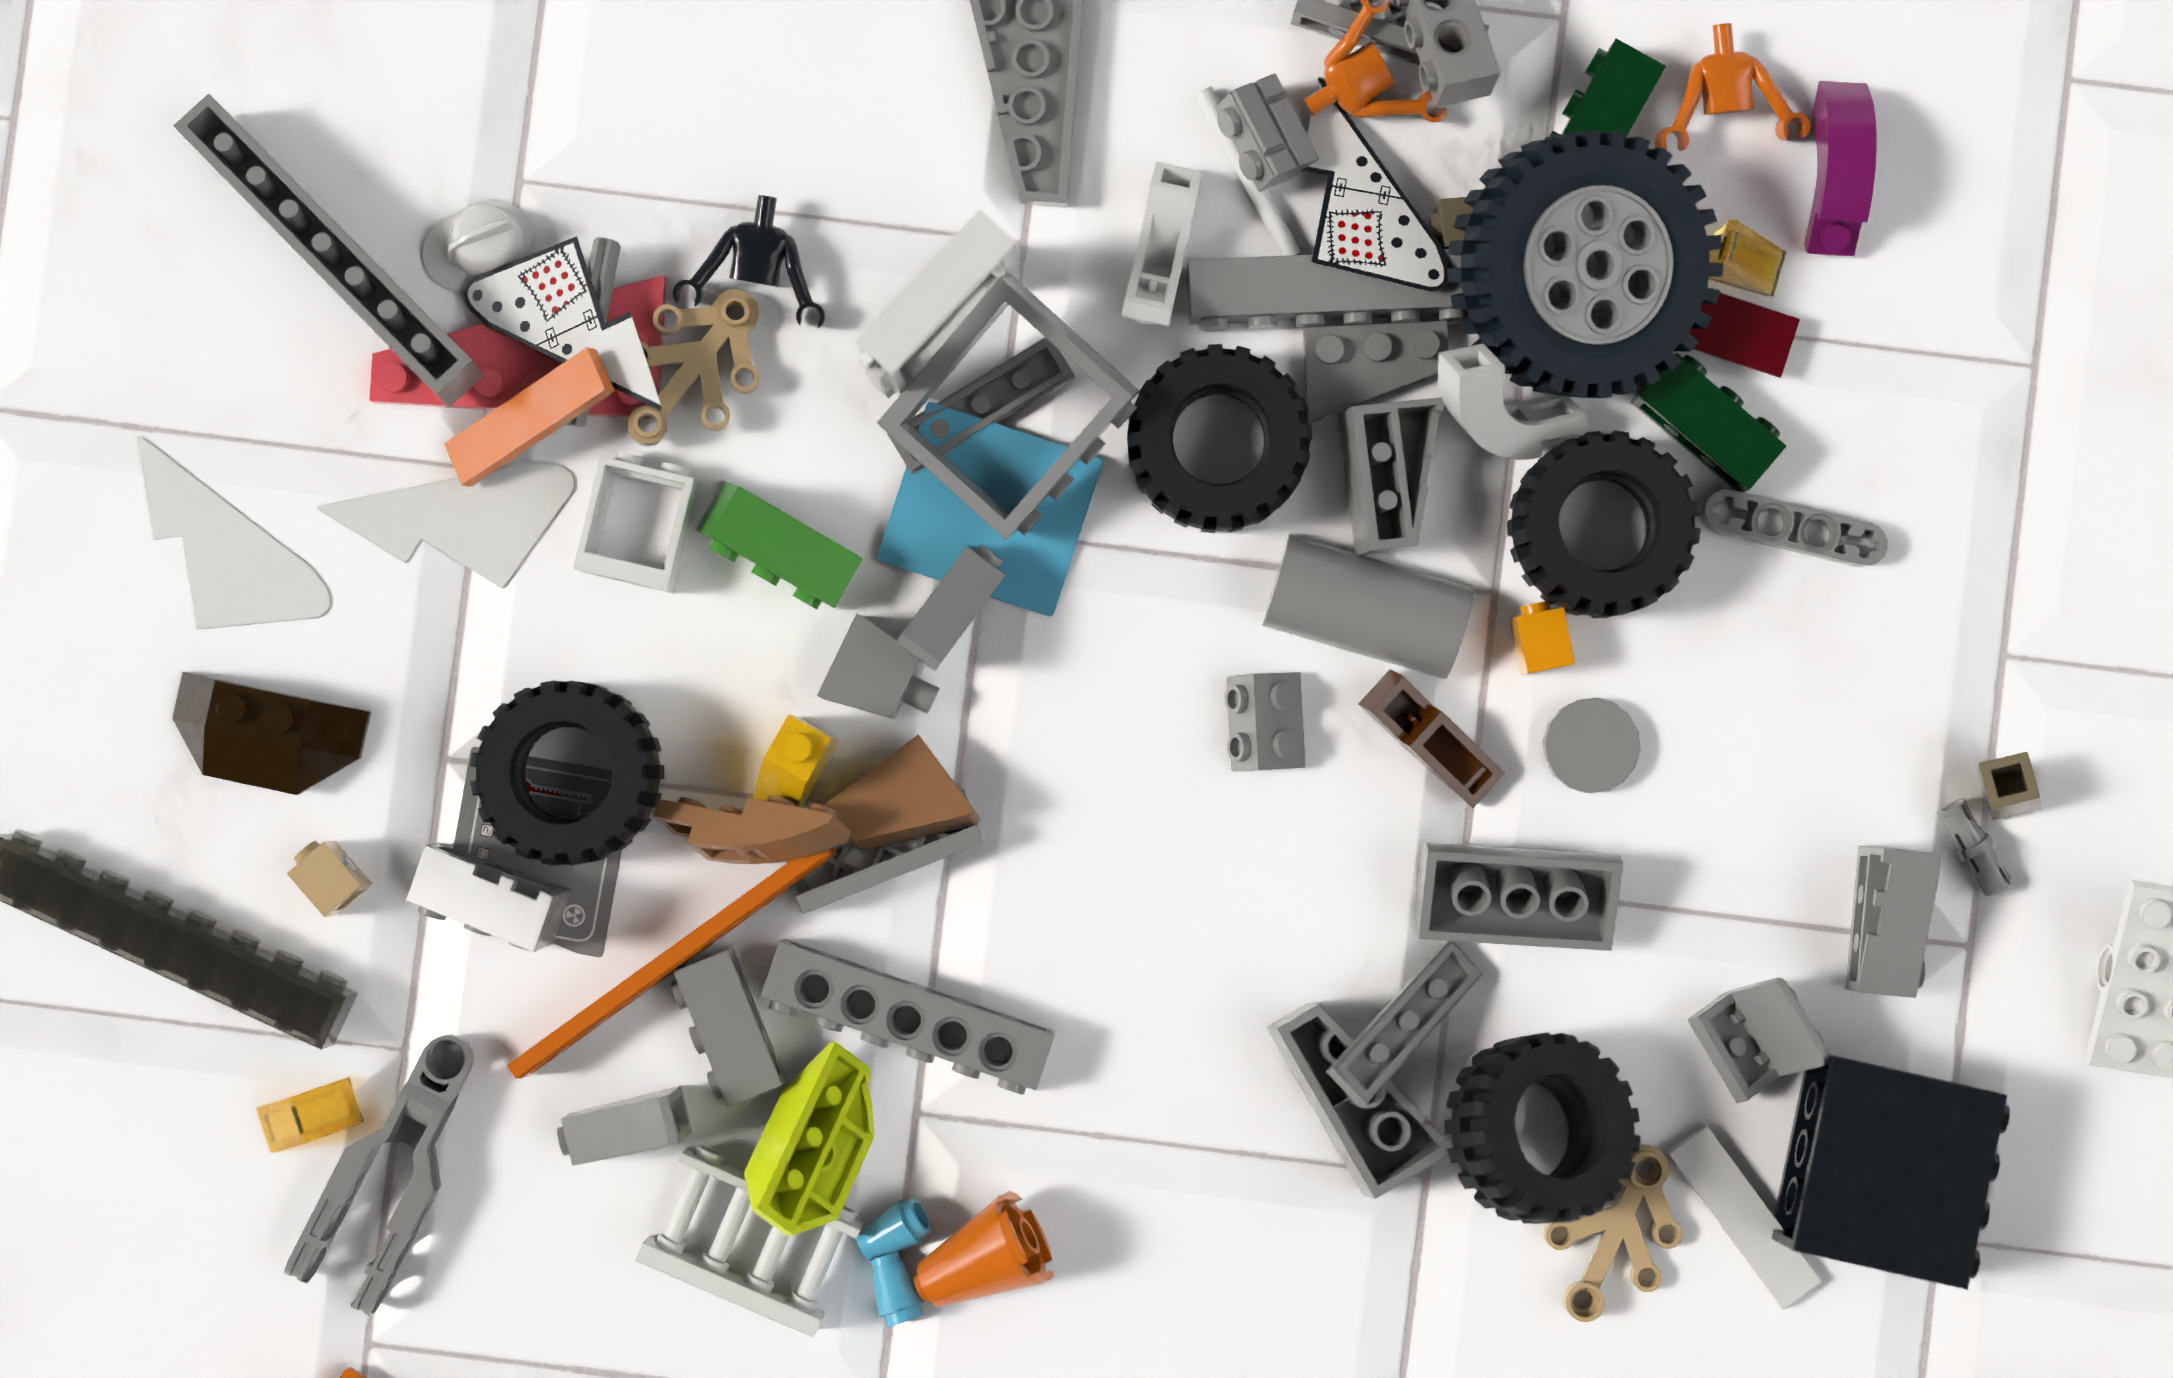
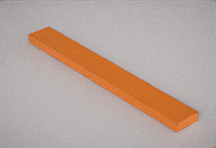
[507,847,838,1079]

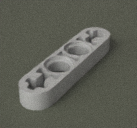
[1700,489,1888,567]

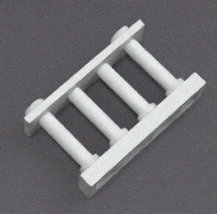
[635,1144,864,1338]

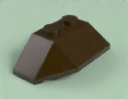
[172,672,371,795]

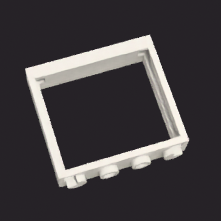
[854,208,1021,399]

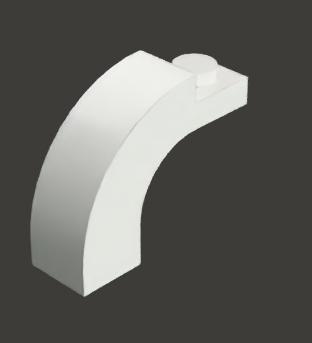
[1121,161,1203,326]
[1438,344,1587,460]

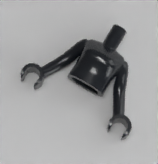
[672,194,826,329]

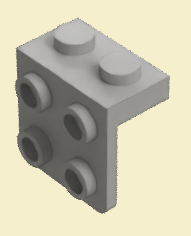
[1687,977,1830,1103]

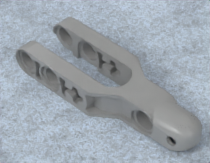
[284,1034,474,1317]

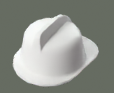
[421,199,533,291]

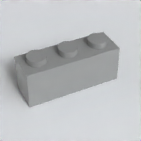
[671,948,787,1108]

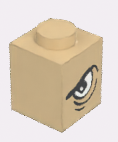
[286,840,373,917]

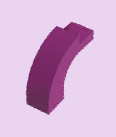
[1804,81,1877,256]

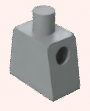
[817,613,940,719]

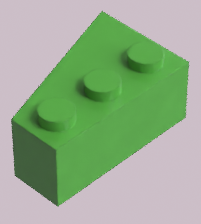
[695,481,863,610]

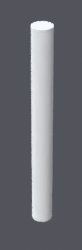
[1196,86,1301,256]

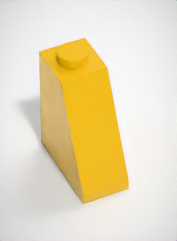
[752,714,841,808]

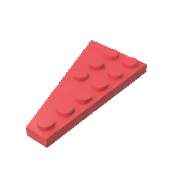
[369,275,667,419]

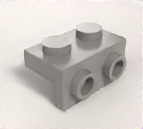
[1225,672,1306,772]

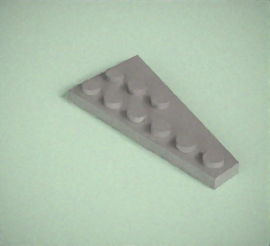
[969,0,1084,207]

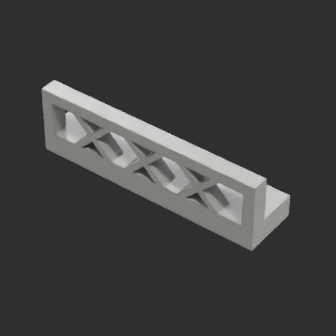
[1290,0,1489,66]
[786,789,985,914]

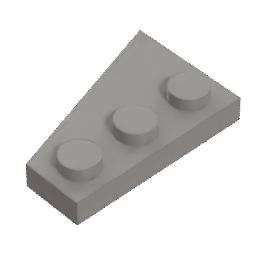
[1303,321,1449,424]

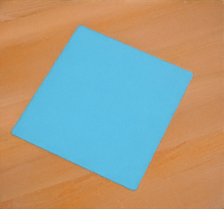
[877,402,1103,616]

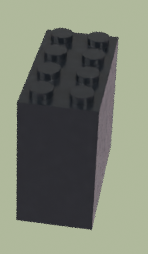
[1772,1054,2010,1290]

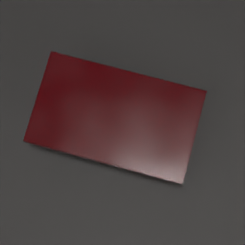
[1688,293,1800,378]

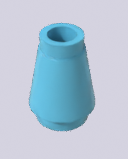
[856,1198,931,1261]
[870,1251,925,1328]

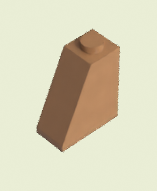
[825,734,982,851]

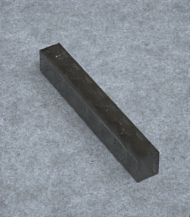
[0,829,358,1050]

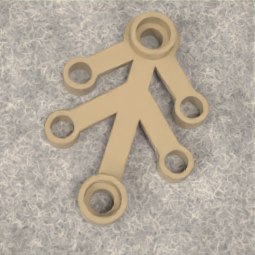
[628,289,759,447]
[1543,1145,1683,1322]

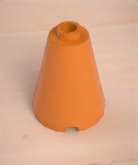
[914,1191,1054,1307]

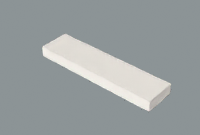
[1666,1124,1822,1310]

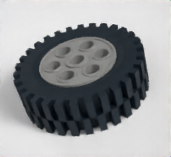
[1447,130,1723,398]

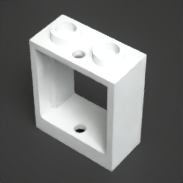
[573,451,700,594]

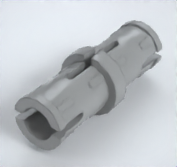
[1936,798,2013,896]

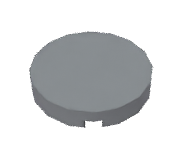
[1543,698,1641,793]

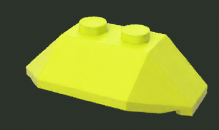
[744,1042,875,1236]

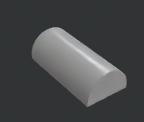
[1262,534,1474,679]
[1416,843,1624,951]

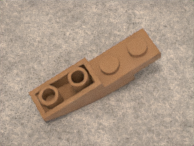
[652,795,851,864]

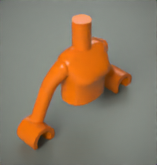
[1303,0,1448,122]
[1654,23,1811,151]

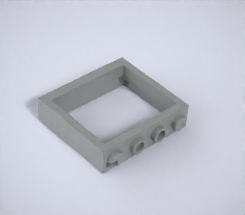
[877,273,1140,540]

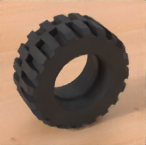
[1127,344,1312,533]
[1507,430,1701,618]
[470,680,665,866]
[1444,1032,1641,1224]

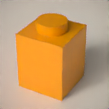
[1509,601,1575,675]

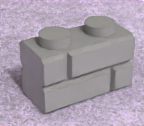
[1215,73,1320,192]

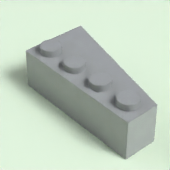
[1266,1003,1453,1199]

